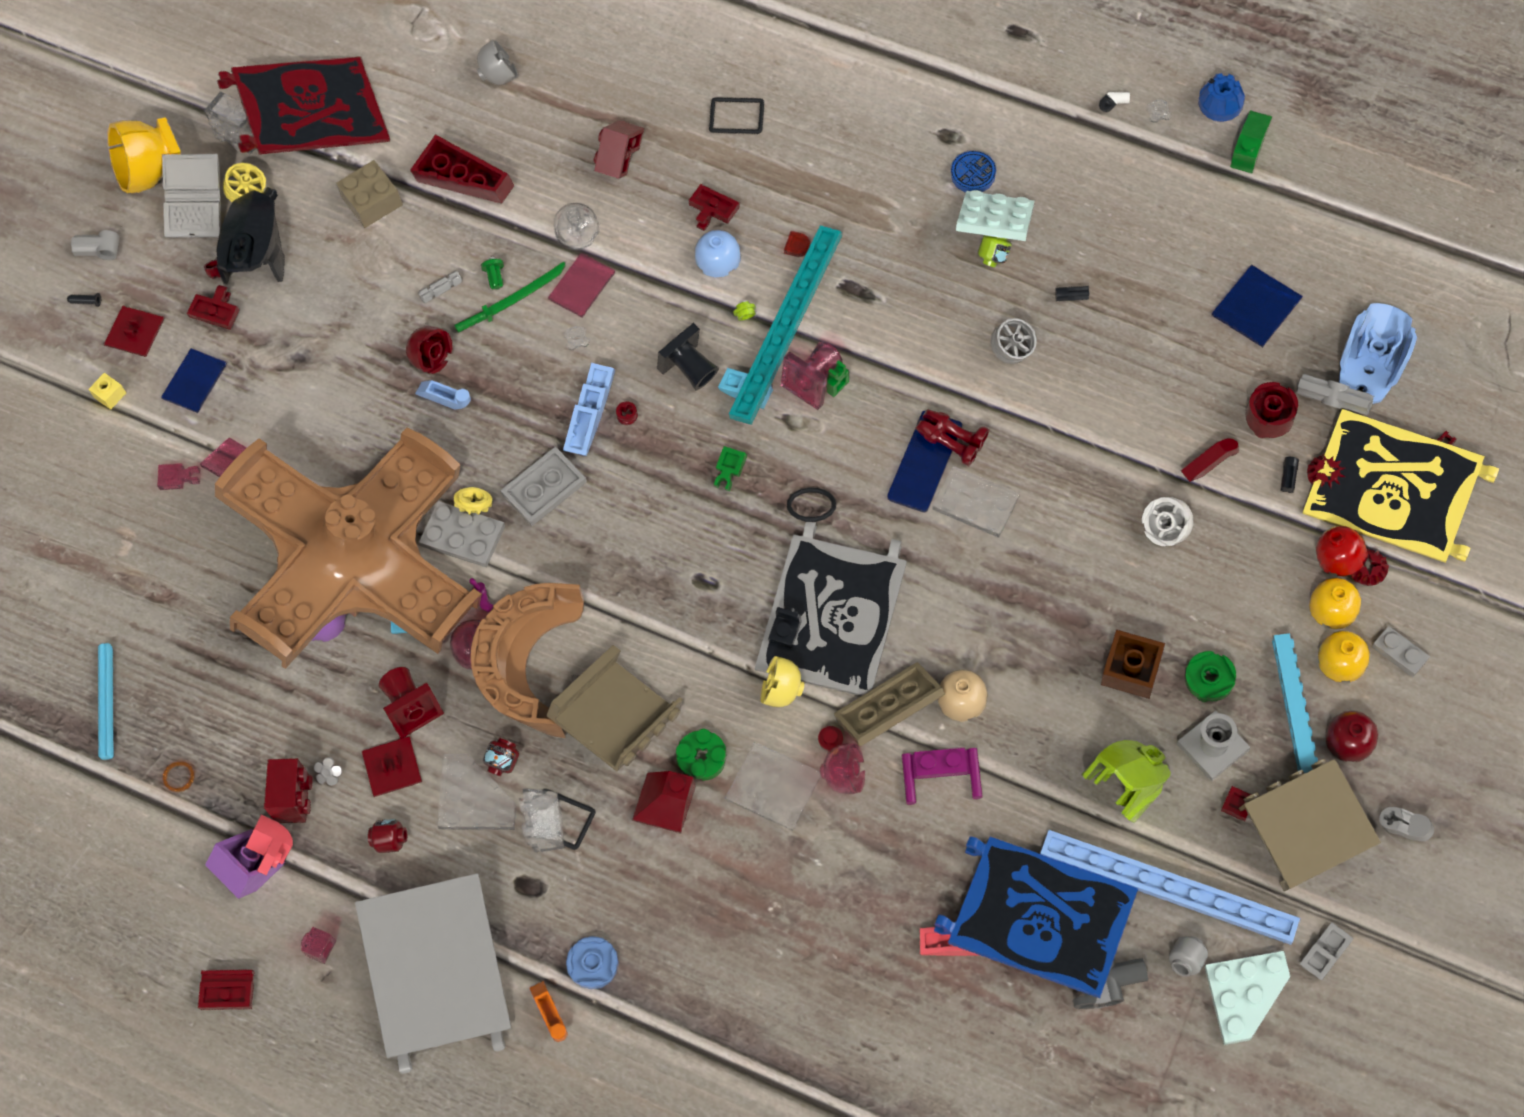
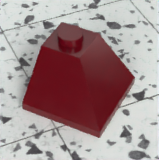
[632,771,696,834]

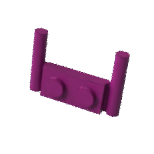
[902,748,983,805]

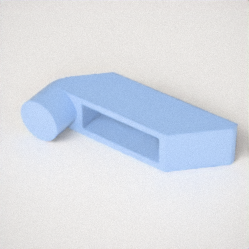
[415,380,471,410]

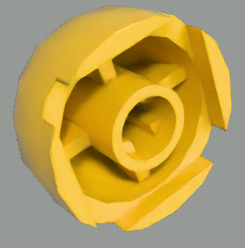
[1309,578,1361,629]
[1318,631,1370,682]

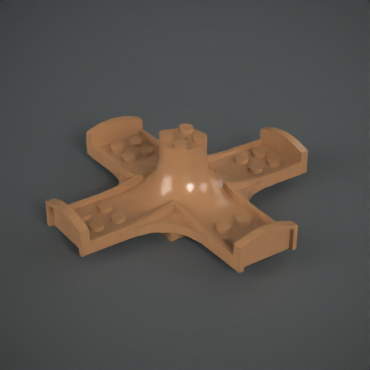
[215,427,482,669]

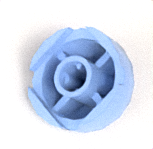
[695,230,741,278]

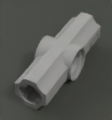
[1297,374,1374,415]

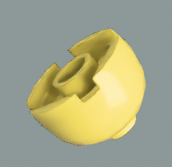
[760,656,804,707]

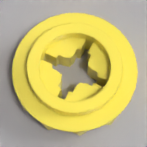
[454,487,492,515]

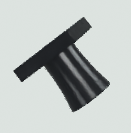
[657,322,719,391]

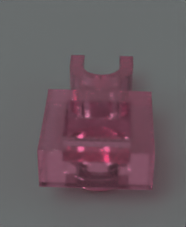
[157,463,201,490]

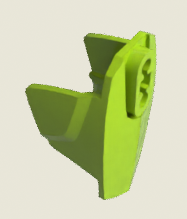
[1081,740,1171,823]

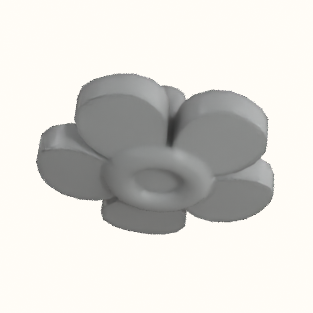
[314,757,342,786]

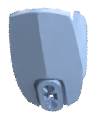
[1339,303,1417,404]

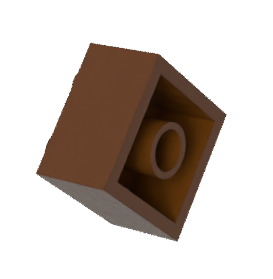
[1101,629,1165,699]

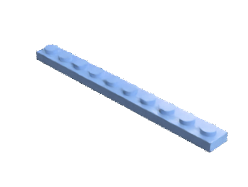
[1040,830,1300,945]

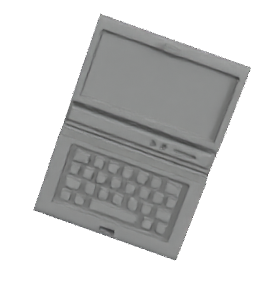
[162,154,221,238]

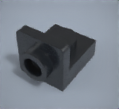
[768,607,802,649]

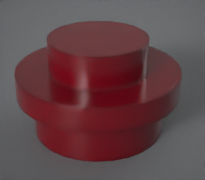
[818,726,843,751]

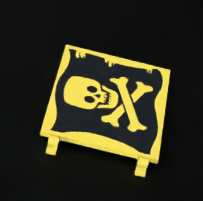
[1302,409,1499,563]

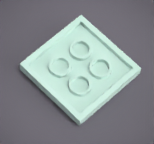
[956,190,1034,241]

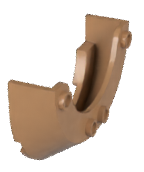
[471,583,584,738]

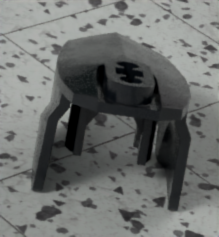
[216,190,285,284]

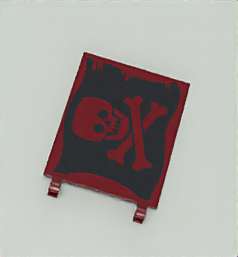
[217,57,390,155]

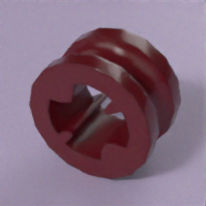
[616,401,638,425]

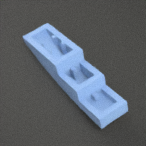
[563,363,615,456]

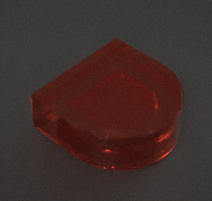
[784,231,810,257]

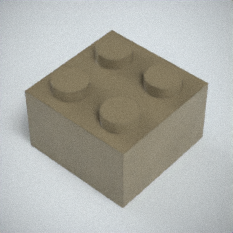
[336,160,403,228]

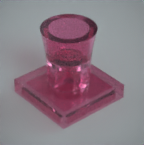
[781,342,843,410]

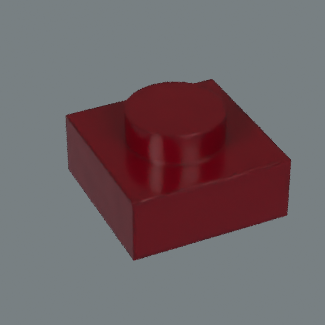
[1221,786,1252,822]

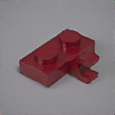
[689,184,740,231]
[187,285,240,330]

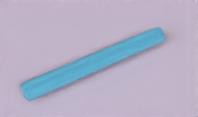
[98,643,113,760]

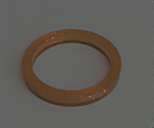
[163,761,195,792]

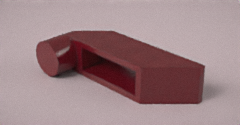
[1181,438,1240,482]

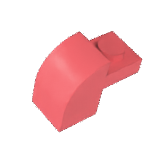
[246,815,293,875]

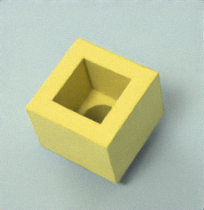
[88,373,126,410]

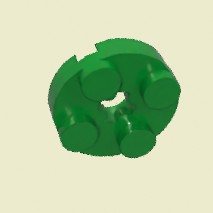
[1185,651,1236,702]
[676,729,727,781]

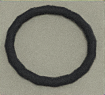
[787,488,836,522]

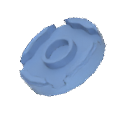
[566,936,619,989]

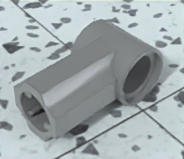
[71,230,120,260]

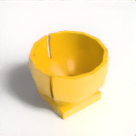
[107,117,181,193]

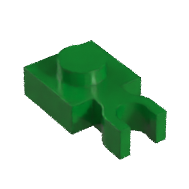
[826,360,849,397]
[714,446,747,492]

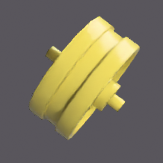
[223,163,266,202]

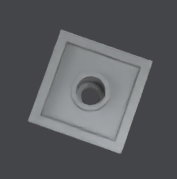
[1177,710,1251,781]

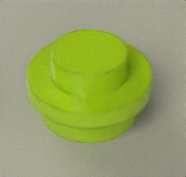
[733,301,756,321]

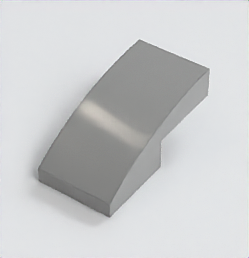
[1300,922,1354,980]

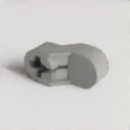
[1379,807,1434,841]

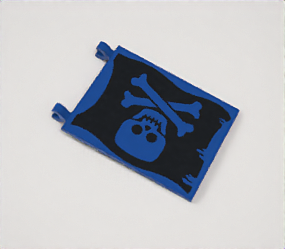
[934,836,1138,998]

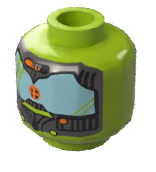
[978,235,1012,267]

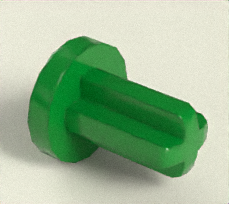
[481,257,504,290]

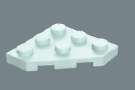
[1205,951,1290,1045]

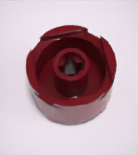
[1246,382,1298,438]

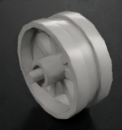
[990,318,1037,364]

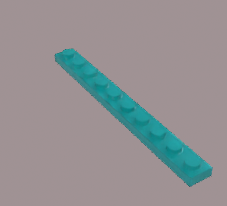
[729,225,842,425]

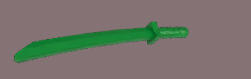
[454,262,566,333]

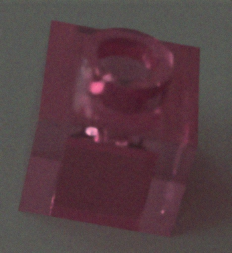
[301,927,336,964]

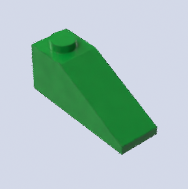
[1230,110,1272,174]

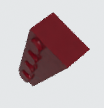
[410,134,514,204]

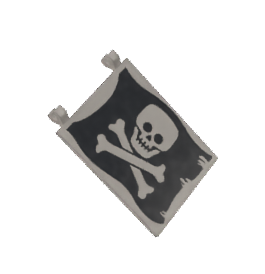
[755,522,907,696]

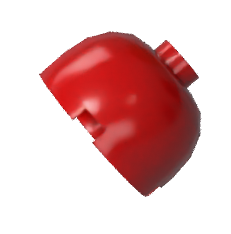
[1316,526,1368,577]

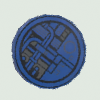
[951,151,996,192]

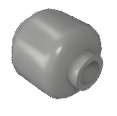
[1169,936,1208,977]

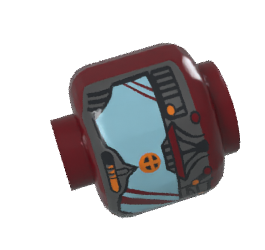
[482,738,519,777]
[368,819,408,853]

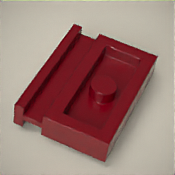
[198,970,255,1010]

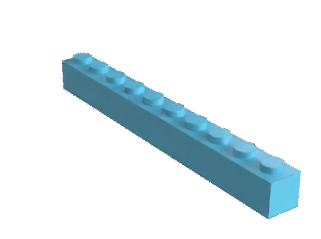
[1272,633,1318,774]

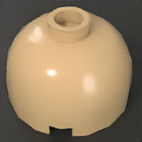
[937,669,988,722]

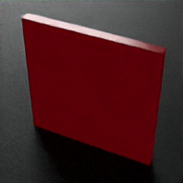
[104,306,165,357]
[362,736,422,797]

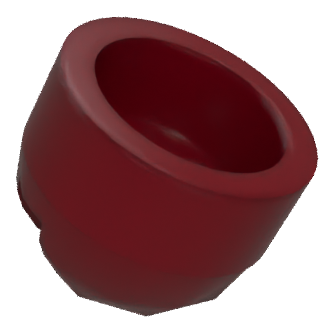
[204,260,221,279]

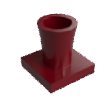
[379,667,444,739]

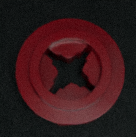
[1307,453,1345,488]
[1351,547,1389,586]

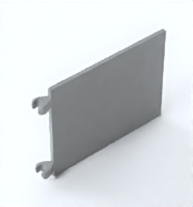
[355,873,511,1074]

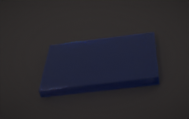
[161,348,227,413]

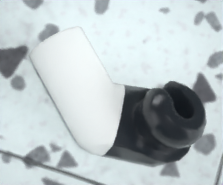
[1099,92,1130,112]

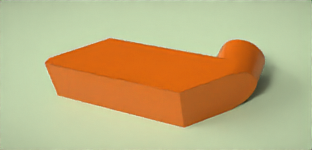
[530,981,568,1042]

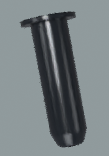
[67,293,101,307]

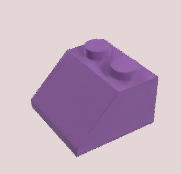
[205,829,285,899]

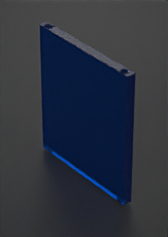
[1212,265,1303,348]

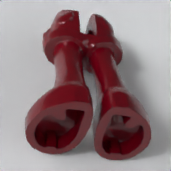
[915,409,990,467]

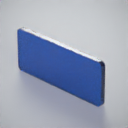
[887,410,962,513]

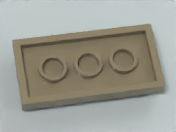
[834,662,945,747]

